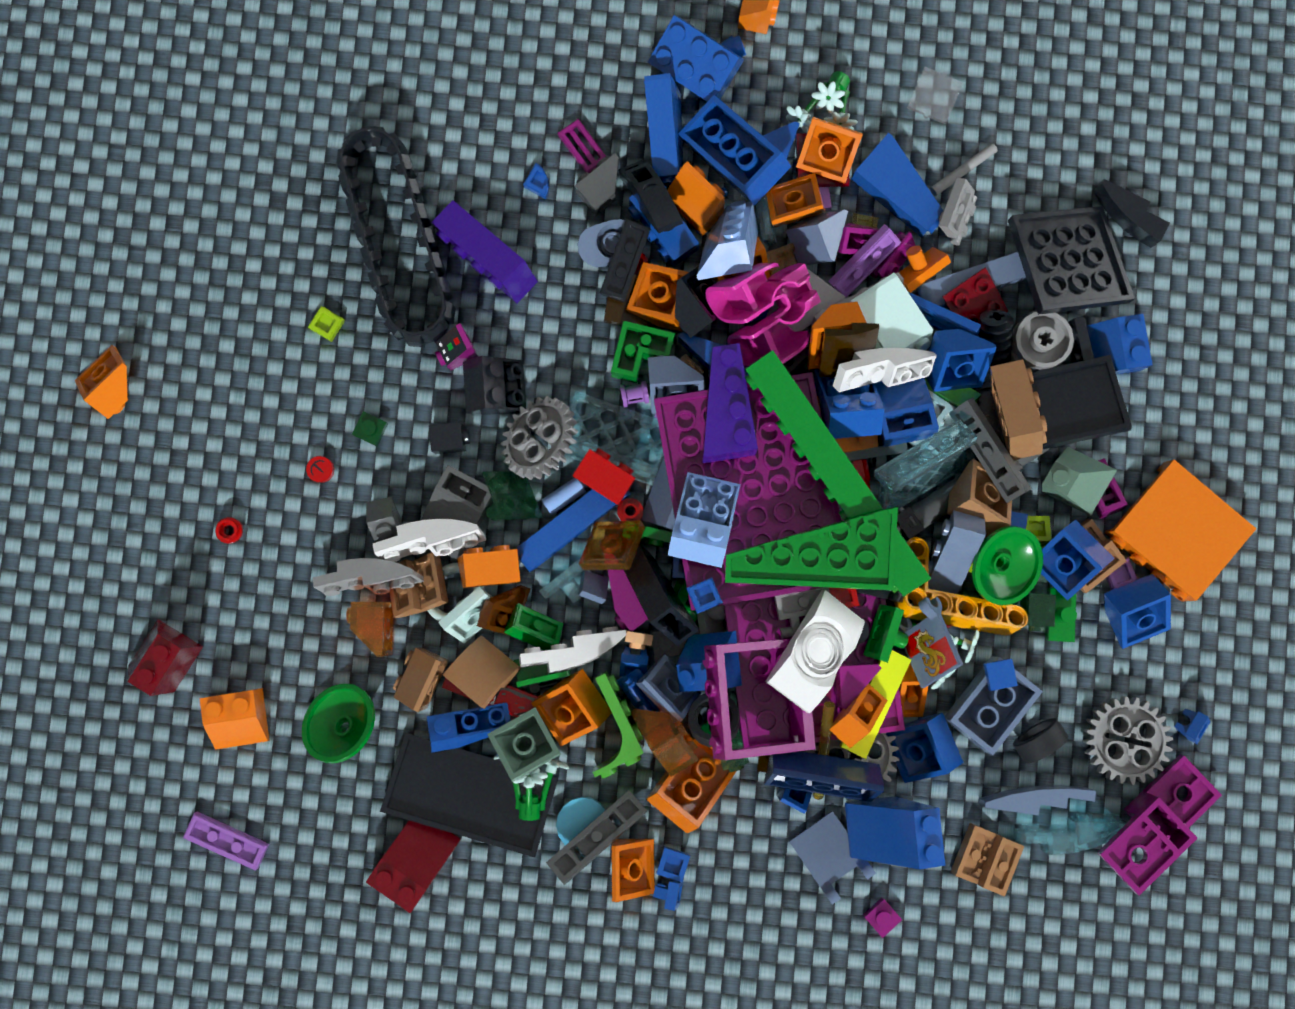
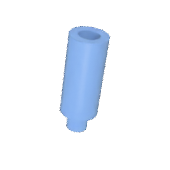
[541,478,587,515]

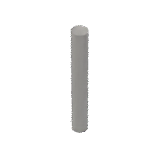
[930,143,998,196]

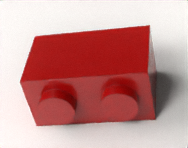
[573,448,636,505]

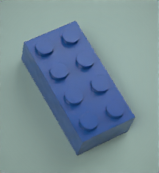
[678,95,792,206]

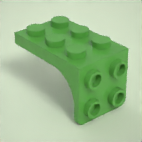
[592,671,644,779]

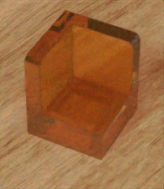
[766,243,797,277]

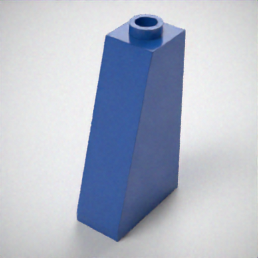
[644,73,683,187]
[851,133,943,238]

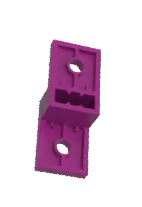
[1097,755,1222,896]

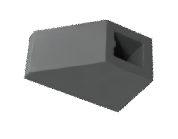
[575,153,619,216]
[366,496,402,543]

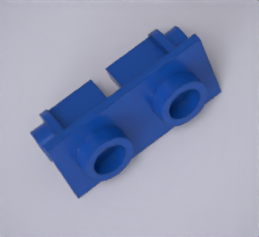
[617,668,663,725]

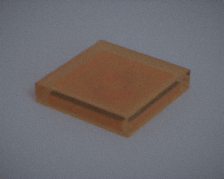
[579,520,645,570]

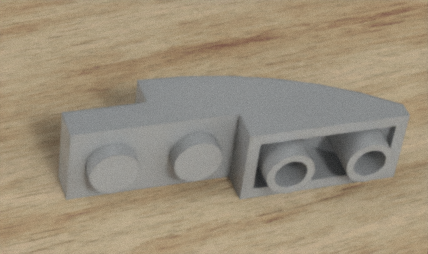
[313,558,424,596]

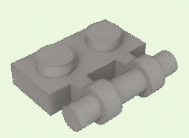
[939,178,977,245]
[774,587,829,639]

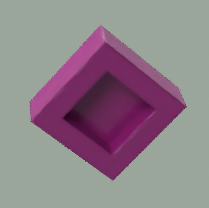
[863,897,902,938]

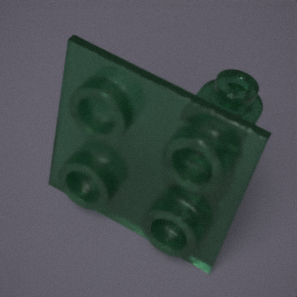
[482,471,543,521]

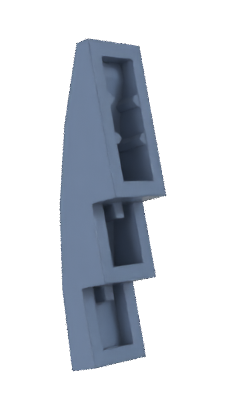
[978,785,1096,816]

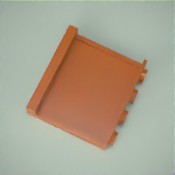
[1105,459,1257,602]

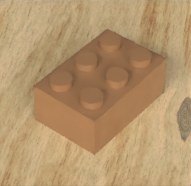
[990,359,1047,460]

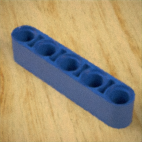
[516,489,631,572]

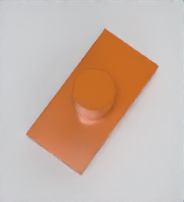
[899,246,951,293]

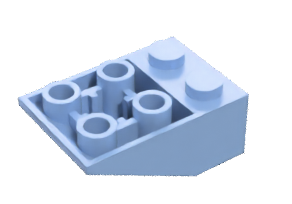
[668,472,741,568]

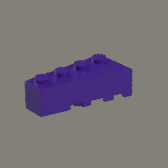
[431,200,538,304]
[702,343,758,464]

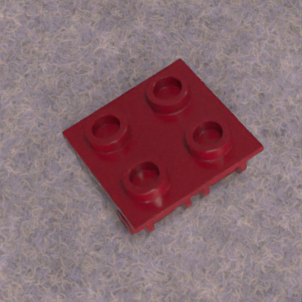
[942,267,1009,324]

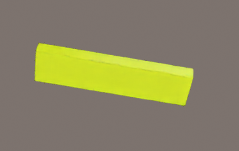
[840,650,911,759]

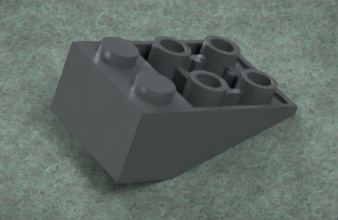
[421,465,498,560]

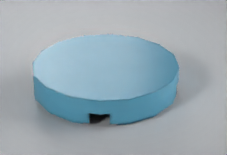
[556,797,606,852]

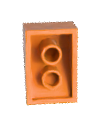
[646,738,741,833]

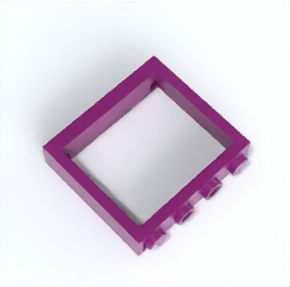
[703,638,816,760]

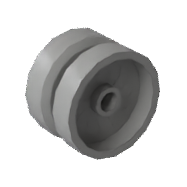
[1011,312,1074,372]

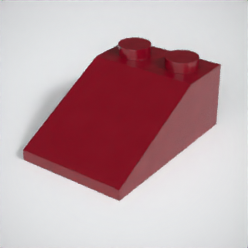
[366,820,462,913]

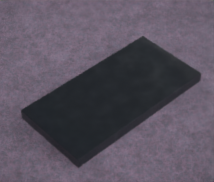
[960,355,1132,463]
[380,733,559,858]

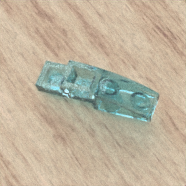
[1014,813,1127,855]

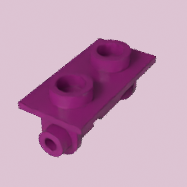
[870,231,916,279]

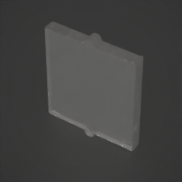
[907,67,963,124]

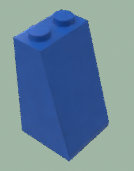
[845,796,945,870]

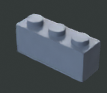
[928,510,986,594]

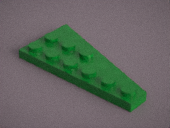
[725,506,898,590]

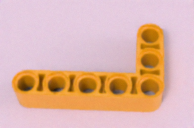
[894,537,1028,636]

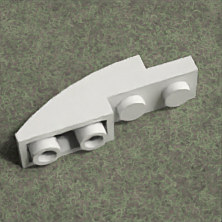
[833,348,937,392]
[373,519,486,562]
[519,626,626,674]

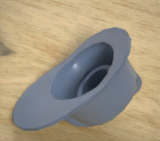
[577,219,625,267]

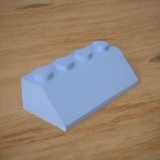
[697,200,759,280]

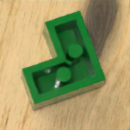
[611,321,675,383]

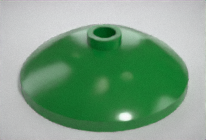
[972,526,1043,605]
[302,684,375,763]

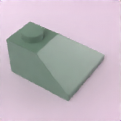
[1042,447,1117,516]
[487,707,561,782]

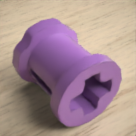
[620,381,649,408]

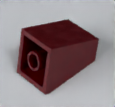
[127,619,203,696]

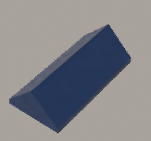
[764,751,884,802]

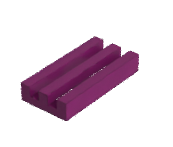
[558,118,606,174]

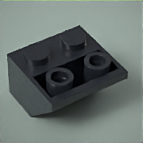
[463,356,526,415]

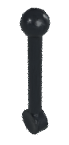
[529,679,563,693]

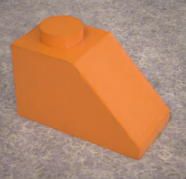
[899,657,929,717]
[829,683,888,748]

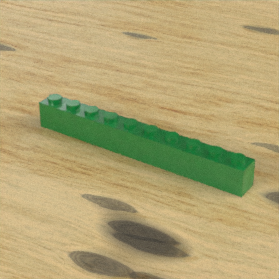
[744,350,932,597]

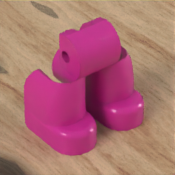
[706,263,821,368]

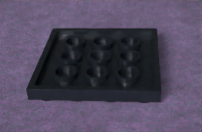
[1008,206,1135,315]

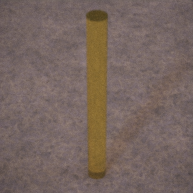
[813,702,835,800]

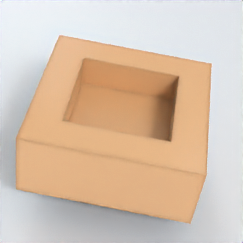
[624,631,653,650]

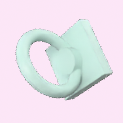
[427,563,492,644]

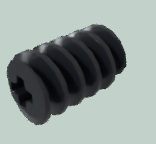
[979,309,1014,369]

